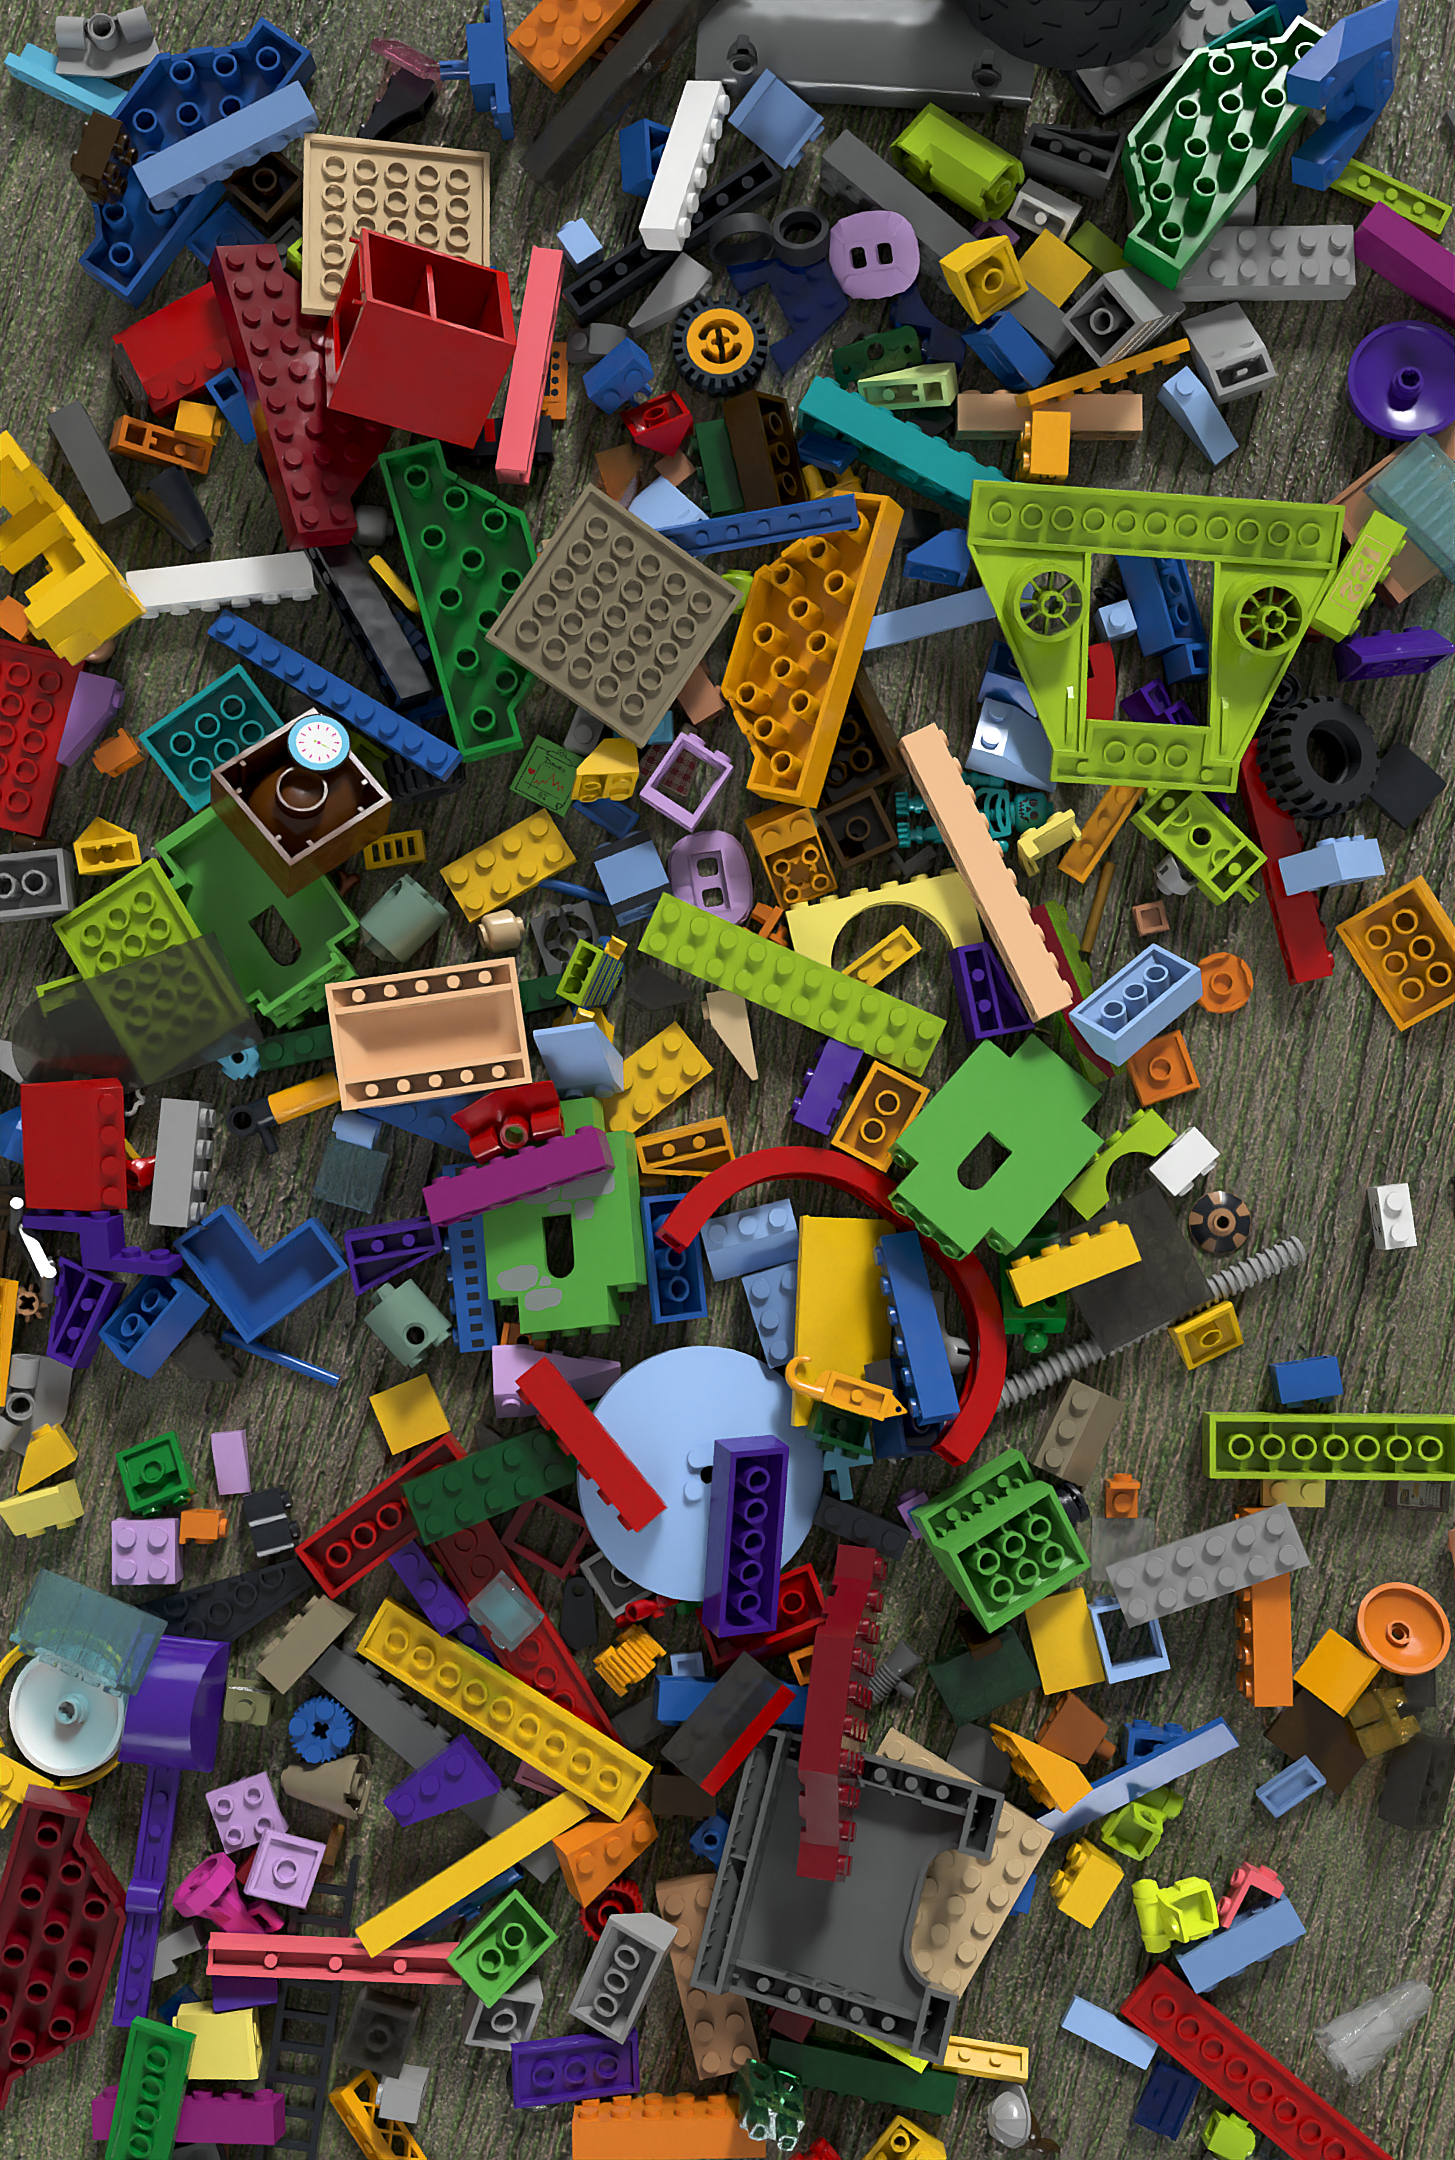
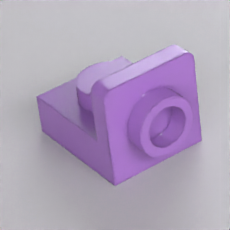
[970,217,1020,251]

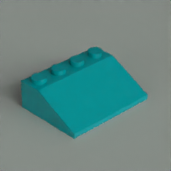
[138,664,285,813]

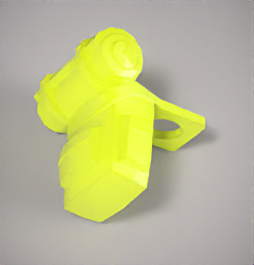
[1131,1877,1219,1953]

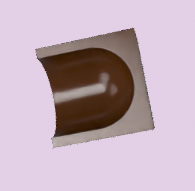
[210,707,392,899]

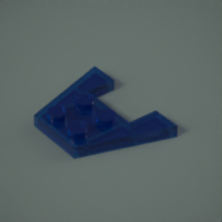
[726,257,850,376]

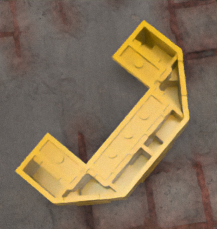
[0,430,148,666]

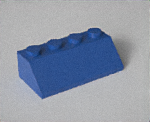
[1114,555,1207,657]
[640,1193,708,1324]

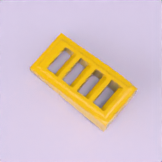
[363,829,428,871]

